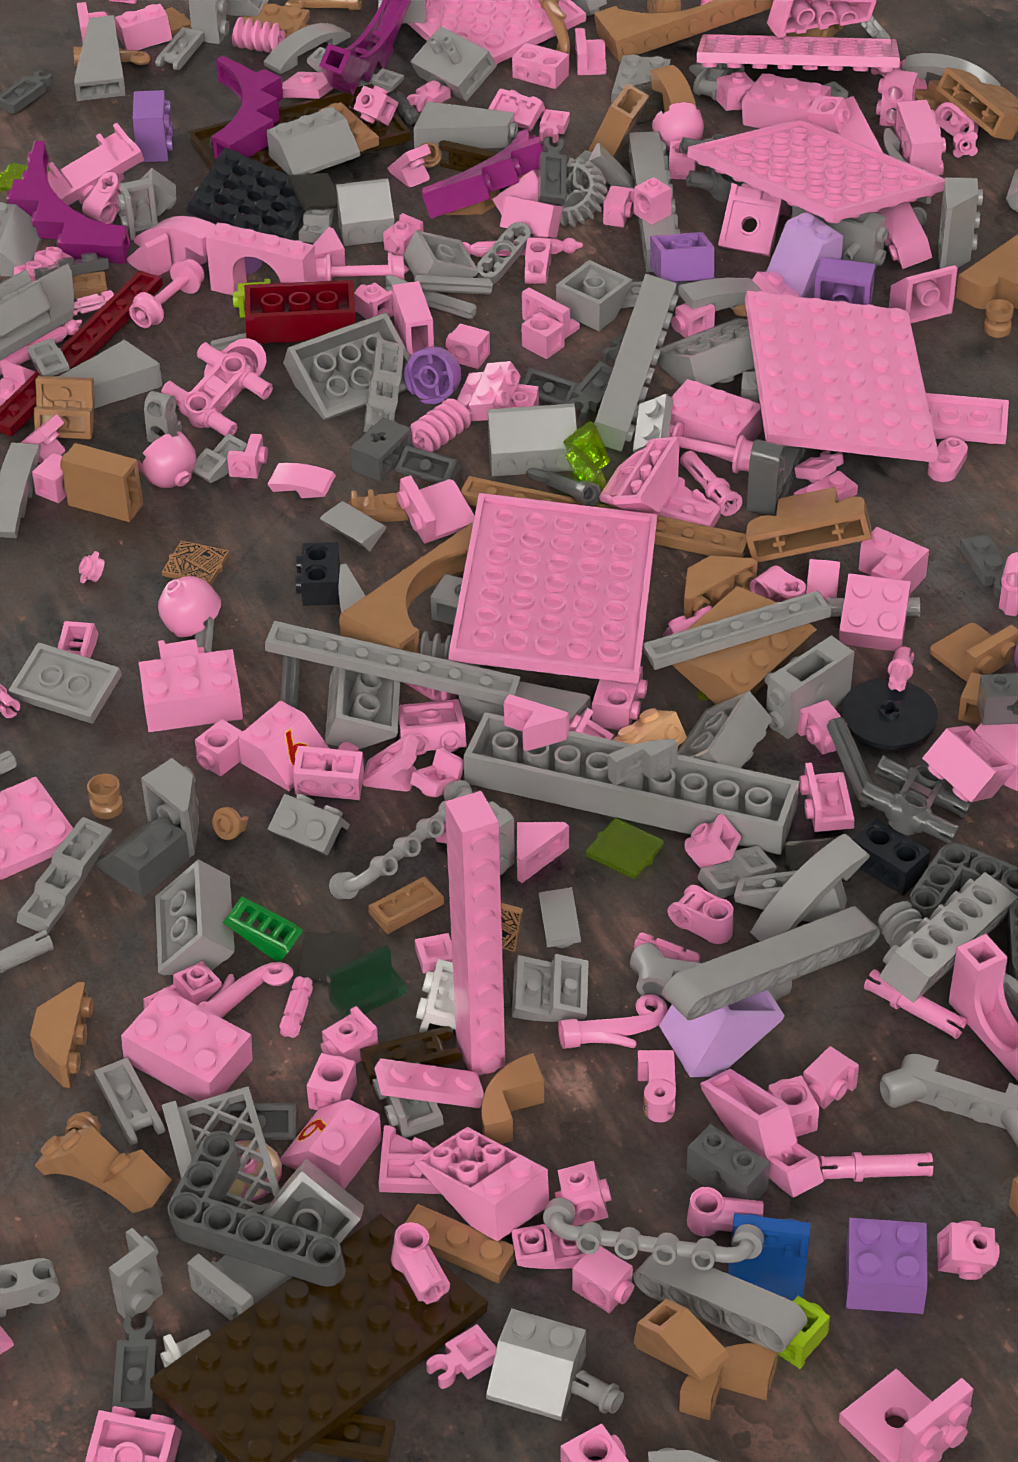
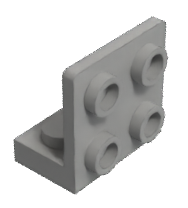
[187,1253,293,1321]

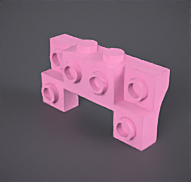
[47,123,144,205]

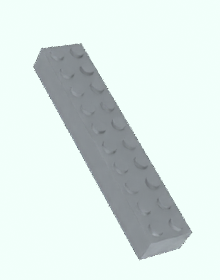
[464,712,799,855]

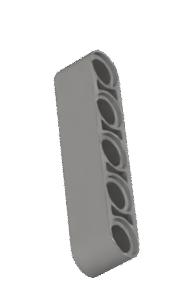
[633,1253,807,1353]

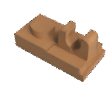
[348,489,409,522]

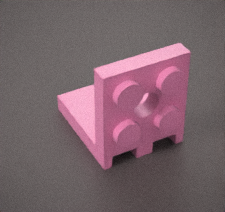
[718,184,792,257]
[839,1369,974,1462]

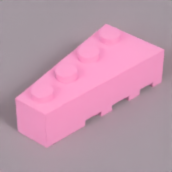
[767,0,877,38]

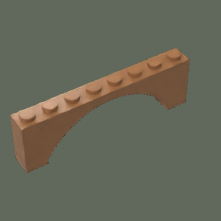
[594,0,774,62]
[339,522,473,653]

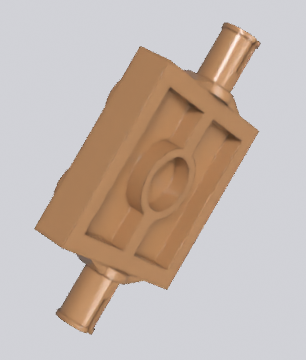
[241,3,310,38]

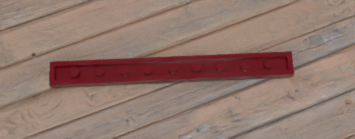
[0,270,163,437]

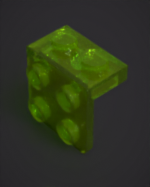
[563,421,610,502]

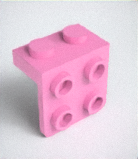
[397,475,475,544]

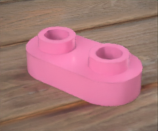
[935,102,978,136]
[928,437,968,482]

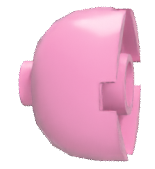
[652,102,704,151]
[138,431,197,488]
[158,576,221,638]

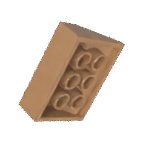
[672,586,817,704]

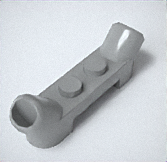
[630,942,792,1003]
[880,1054,1018,1147]

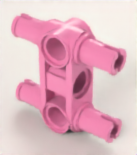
[161,342,273,436]

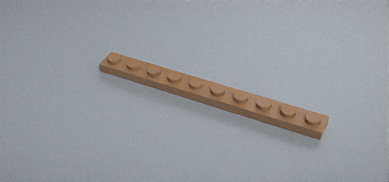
[461,476,748,558]

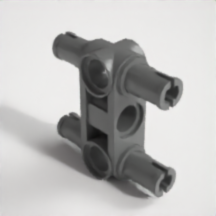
[679,134,747,202]
[858,755,971,844]

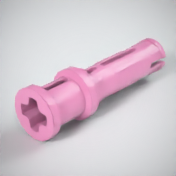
[680,450,742,516]

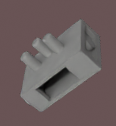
[410,26,497,102]
[814,212,888,269]
[764,635,854,739]

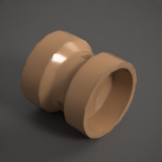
[983,299,1014,338]
[87,773,123,819]

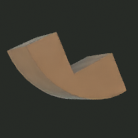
[650,65,697,112]
[482,1053,544,1144]
[679,1343,778,1420]

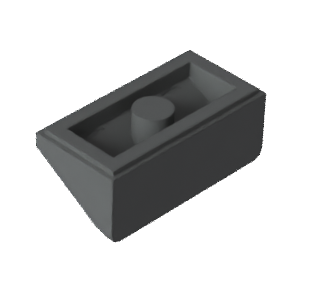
[522,368,579,405]
[395,445,461,484]
[223,1103,298,1141]

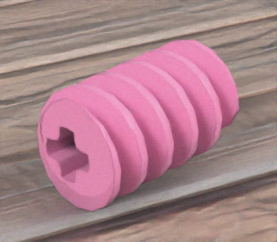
[232,17,286,53]
[410,399,471,453]

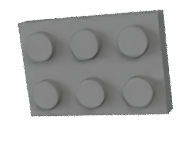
[611,54,671,107]
[8,642,122,724]

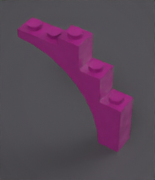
[319,0,411,95]
[212,56,283,159]
[422,129,543,219]
[7,141,131,264]

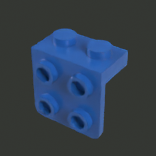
[728,1213,811,1301]

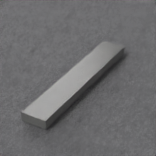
[643,591,831,670]

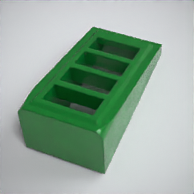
[223,896,303,962]

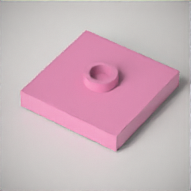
[282,72,333,99]

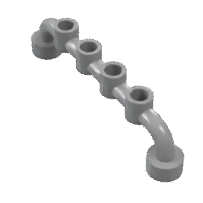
[329,780,473,899]
[543,1198,764,1271]

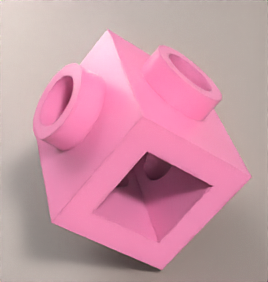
[716,72,755,111]
[353,85,398,126]
[555,1160,612,1226]
[937,1221,1000,1280]

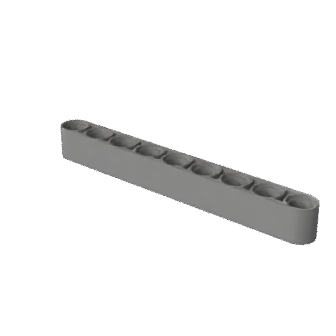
[662,906,881,1021]

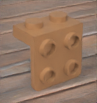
[930,623,1018,682]

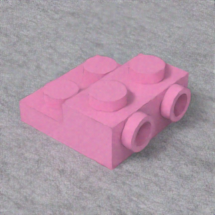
[457,361,521,421]
[398,699,467,755]
[85,1406,182,1462]

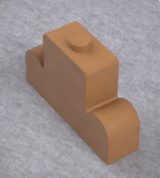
[936,67,1018,140]
[956,234,1018,309]
[746,487,872,562]

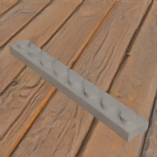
[265,621,521,705]

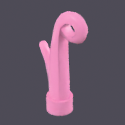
[197,962,293,1018]
[558,994,668,1049]

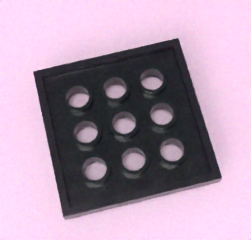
[186,147,319,240]

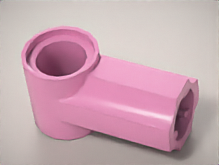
[999,552,1018,616]
[686,1187,764,1237]
[391,1222,450,1304]

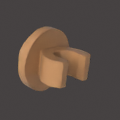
[212,807,249,840]

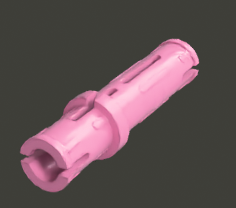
[864,969,967,1039]
[819,1152,933,1182]

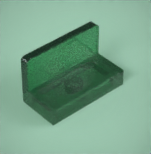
[327,945,407,1018]

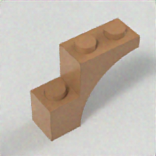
[34,1126,172,1213]

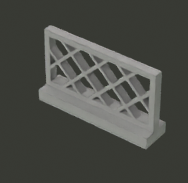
[162,1086,280,1230]

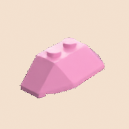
[599,437,679,514]

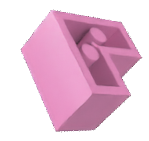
[859,527,929,593]

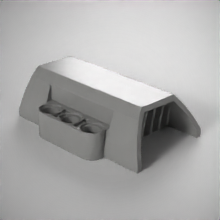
[0,264,74,360]

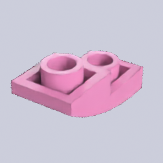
[13,246,72,282]
[268,463,336,498]
[143,961,222,1008]
[511,1224,586,1269]

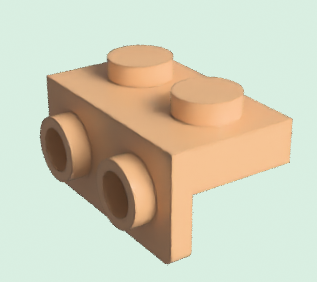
[613,708,687,746]

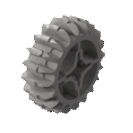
[549,157,608,228]

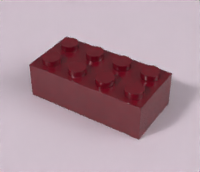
[244,280,356,344]

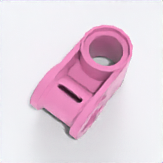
[82,172,121,224]
[749,565,806,602]
[667,885,733,944]

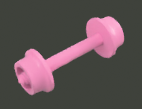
[315,252,409,281]
[129,259,205,328]
[669,422,754,474]

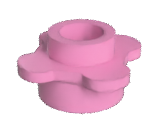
[953,131,978,158]
[79,551,105,583]

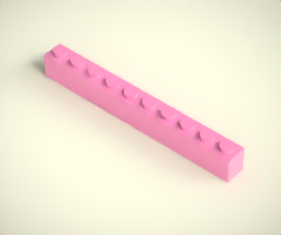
[839,96,932,269]
[445,791,505,1076]

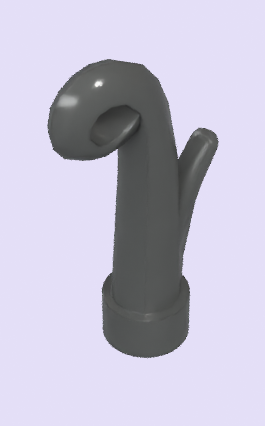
[526,468,601,506]

